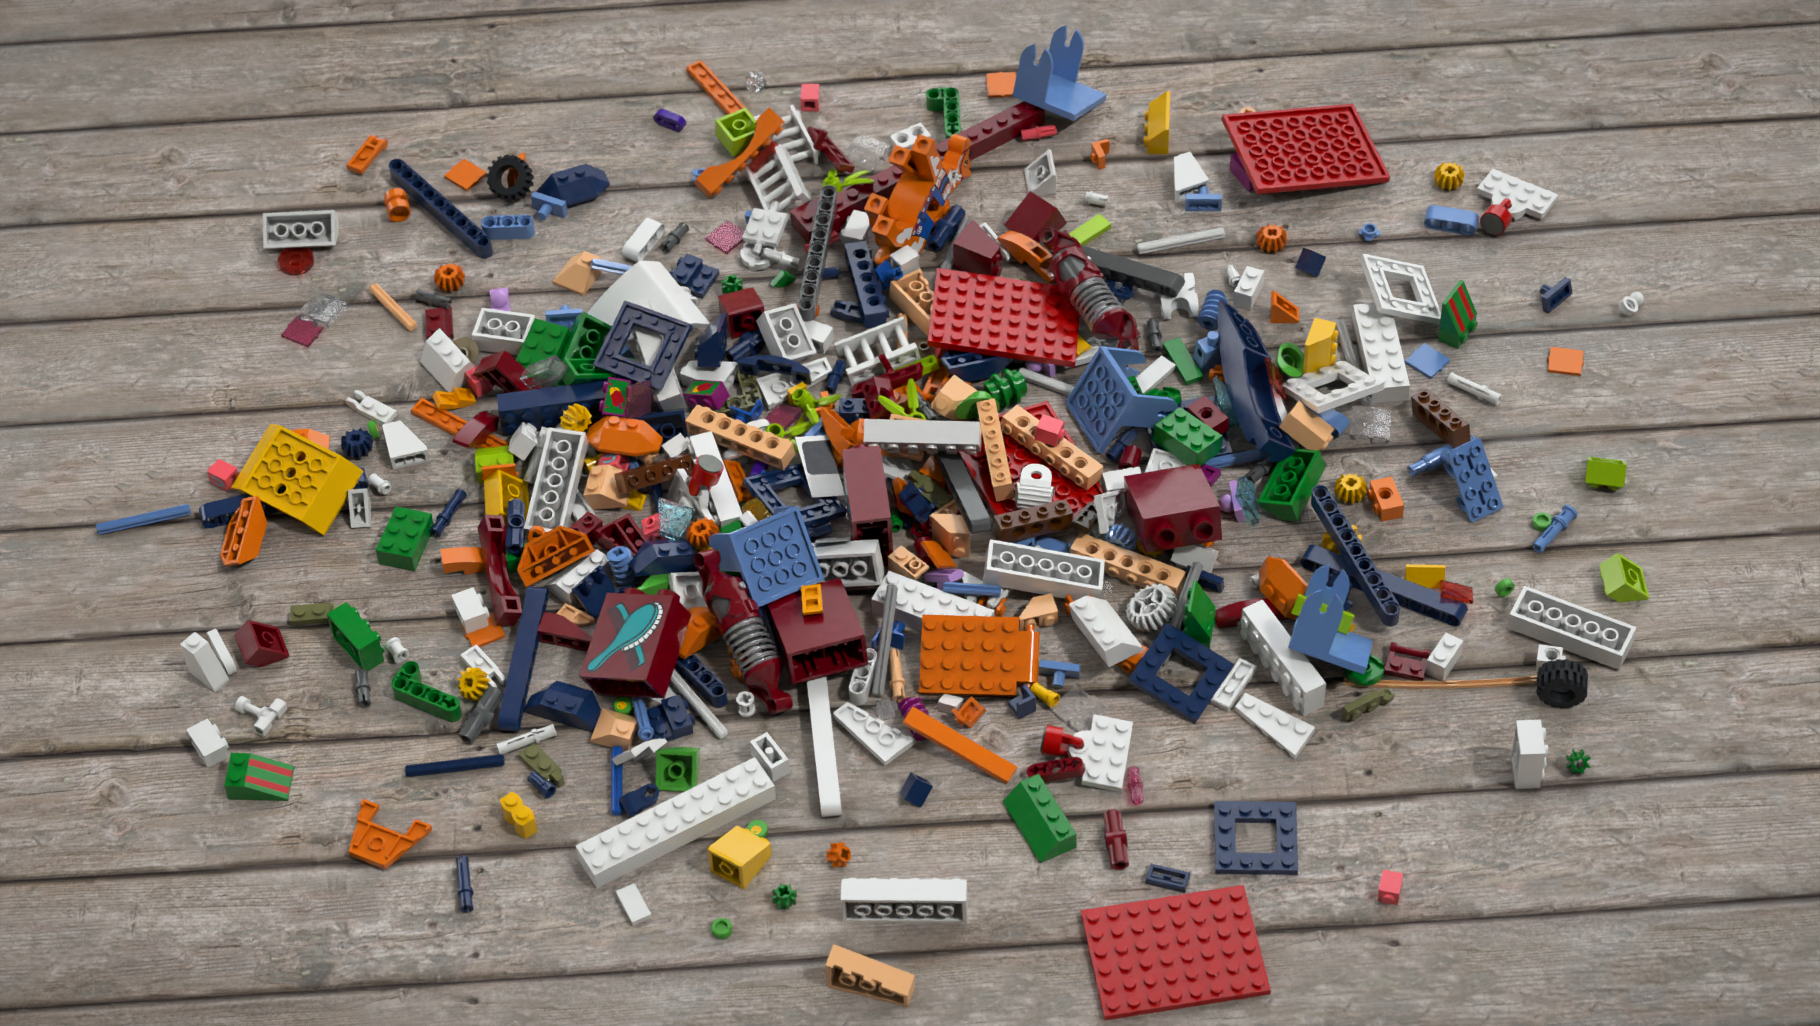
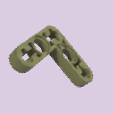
[712,368,762,417]

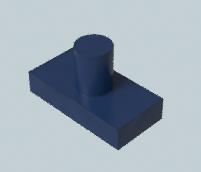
[1540,277,1573,313]

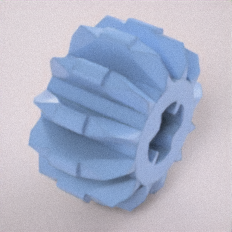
[1104,523,1138,551]

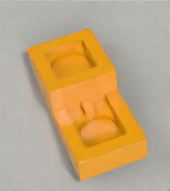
[432,387,476,409]
[801,584,823,615]

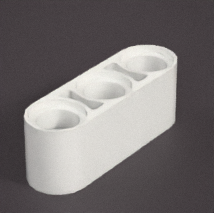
[622,218,665,262]
[849,648,877,705]

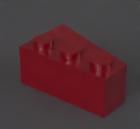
[473,350,543,394]
[595,514,649,557]

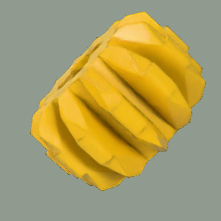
[1434,161,1465,191]
[559,403,592,432]
[1334,472,1367,505]
[456,667,491,701]

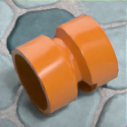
[384,188,411,222]

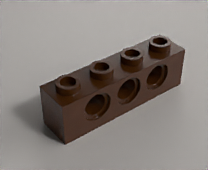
[1411,389,1471,448]
[614,454,694,492]
[992,499,1073,543]

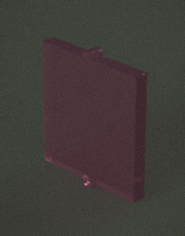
[705,220,744,254]
[281,315,325,348]
[626,380,651,419]
[765,404,803,432]

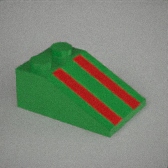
[1438,280,1478,349]
[224,753,294,801]

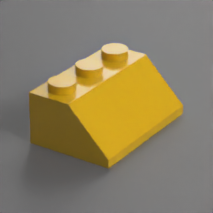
[1144,91,1171,154]
[1303,318,1339,375]
[484,469,529,528]

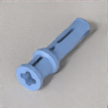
[1532,505,1578,553]

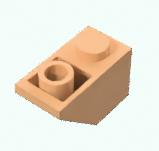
[888,545,929,580]
[1019,593,1058,631]

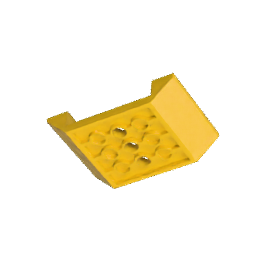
[231,424,364,536]

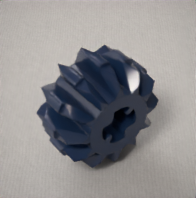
[341,428,373,459]

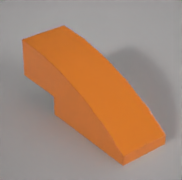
[820,408,859,456]
[440,547,486,575]

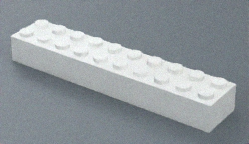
[576,757,776,888]

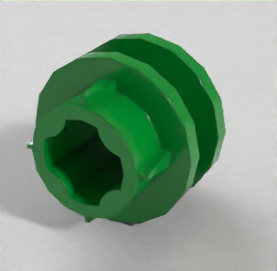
[983,369,1027,409]

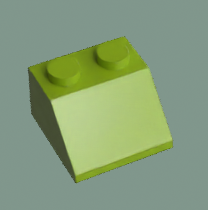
[715,108,756,157]
[475,445,515,484]
[1585,456,1627,490]
[1599,553,1649,602]

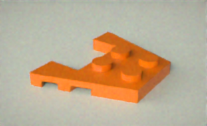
[349,799,432,870]

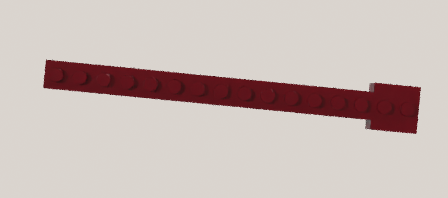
[790,101,1045,243]

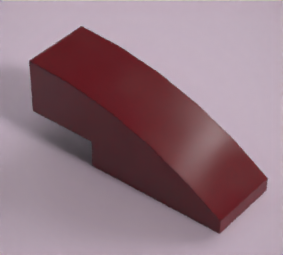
[452,411,500,448]

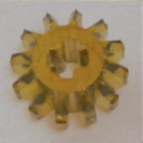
[742,498,771,521]

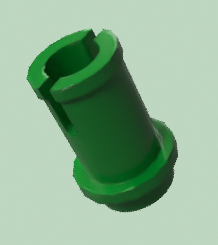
[890,507,903,532]

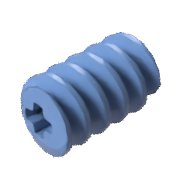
[1197,290,1228,330]
[607,546,639,588]

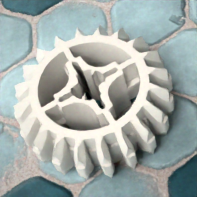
[1126,583,1178,632]

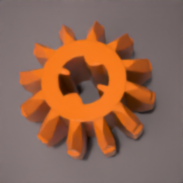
[1257,223,1287,253]
[434,263,465,293]
[686,516,719,550]

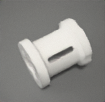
[384,637,409,663]
[736,691,755,717]

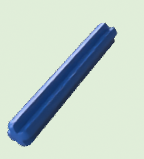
[611,746,623,816]

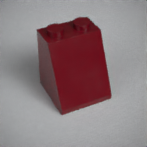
[1004,191,1067,243]
[953,220,1002,277]
[718,287,765,340]

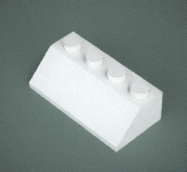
[263,210,338,249]
[1069,596,1143,667]

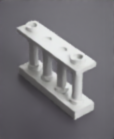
[754,105,820,172]
[745,144,811,212]
[834,317,921,385]

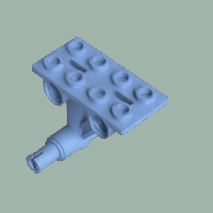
[1407,435,1503,522]

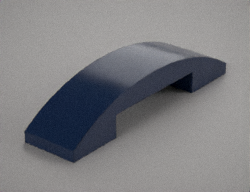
[737,355,812,385]

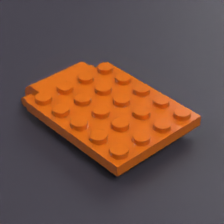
[919,615,1040,697]

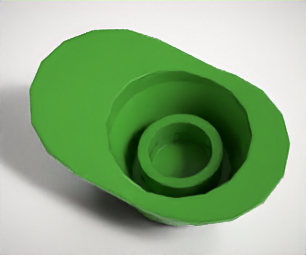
[1275,343,1304,378]
[955,391,1000,419]

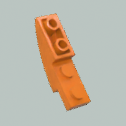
[997,230,1054,284]

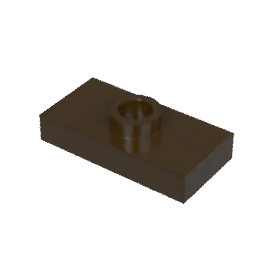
[1070,502,1098,535]

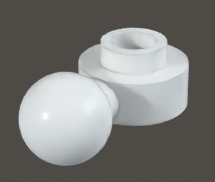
[1619,292,1644,316]

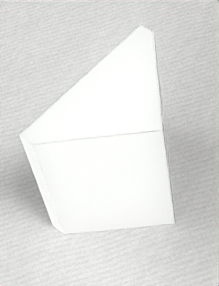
[1024,149,1056,196]

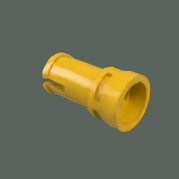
[583,453,602,474]
[1030,682,1060,709]

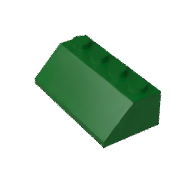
[550,312,612,386]
[561,358,637,385]
[1257,449,1326,521]
[1003,774,1077,863]

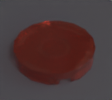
[278,247,315,276]

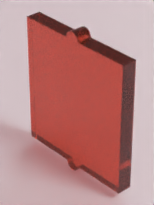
[1265,357,1286,400]
[1440,580,1473,604]

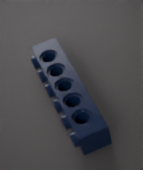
[844,241,889,329]

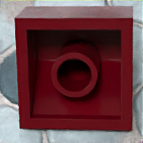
[234,620,290,667]

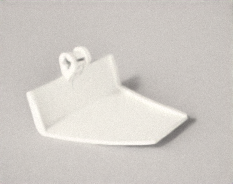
[588,261,710,341]

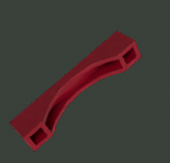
[477,515,522,626]

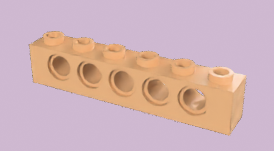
[976,398,1015,502]
[685,405,795,471]
[1001,405,1103,491]
[1070,532,1186,598]

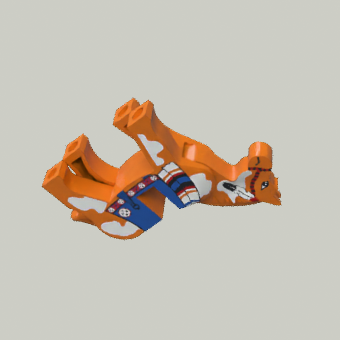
[864,134,972,265]

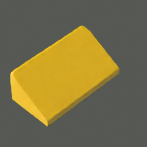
[1405,564,1445,588]

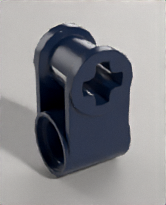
[619,783,659,818]

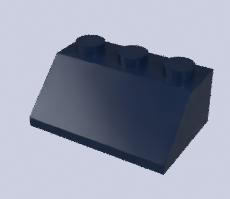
[694,313,727,367]
[628,408,688,451]

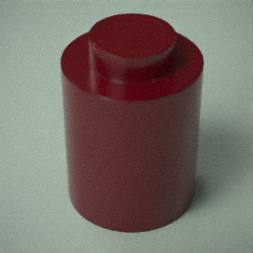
[1118,445,1142,470]
[913,536,935,567]

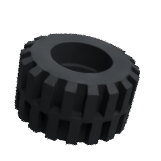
[486,154,534,202]
[1536,659,1588,708]

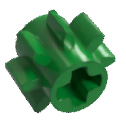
[721,275,743,294]
[1565,749,1591,774]
[772,884,797,910]

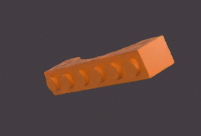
[694,107,785,198]

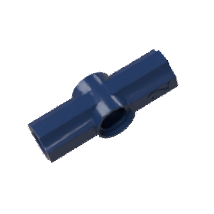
[927,204,966,253]
[725,328,766,363]
[506,498,525,554]

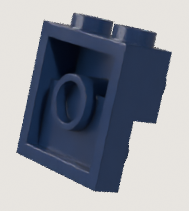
[669,254,720,299]
[646,694,695,742]

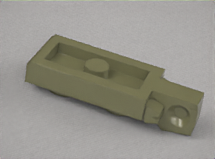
[907,469,954,510]
[290,603,342,626]
[1342,687,1395,722]
[519,743,565,788]

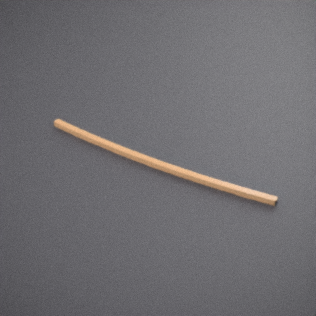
[1343,675,1537,689]

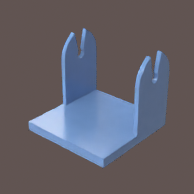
[1012,25,1107,121]
[1065,346,1178,453]
[709,506,824,607]
[1288,564,1373,674]

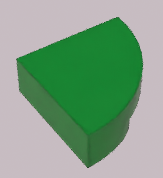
[770,270,796,288]

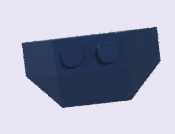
[537,164,610,206]
[941,349,1013,382]
[630,538,700,577]
[523,681,601,733]

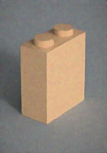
[1279,401,1334,452]

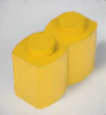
[500,792,537,839]

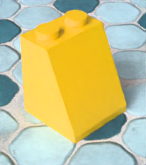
[708,826,772,890]

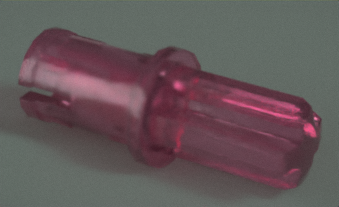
[1127,766,1143,805]

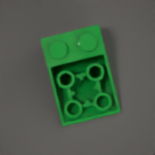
[1184,580,1216,649]

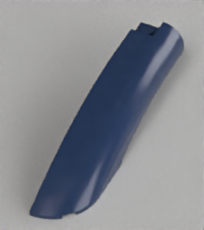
[1218,300,1296,462]

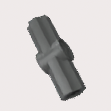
[458,685,503,744]

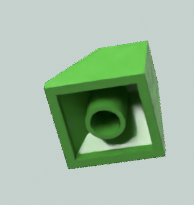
[656,747,700,791]

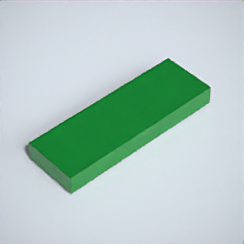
[1163,337,1203,386]

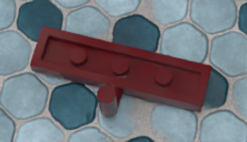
[807,126,855,173]
[852,354,924,398]

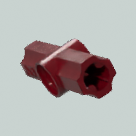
[1103,809,1129,871]

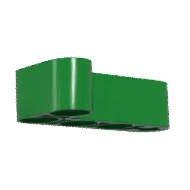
[926,87,961,140]
[391,661,462,722]

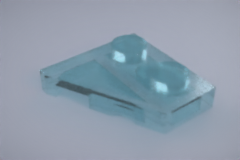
[1235,476,1260,525]
[659,498,694,541]

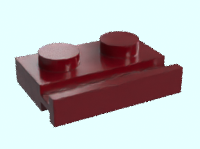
[425,307,454,339]

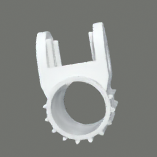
[1015,464,1054,509]

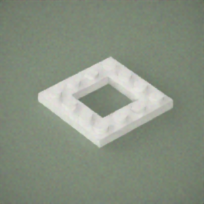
[1359,254,1441,325]
[1280,361,1384,413]

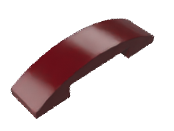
[1215,598,1290,629]

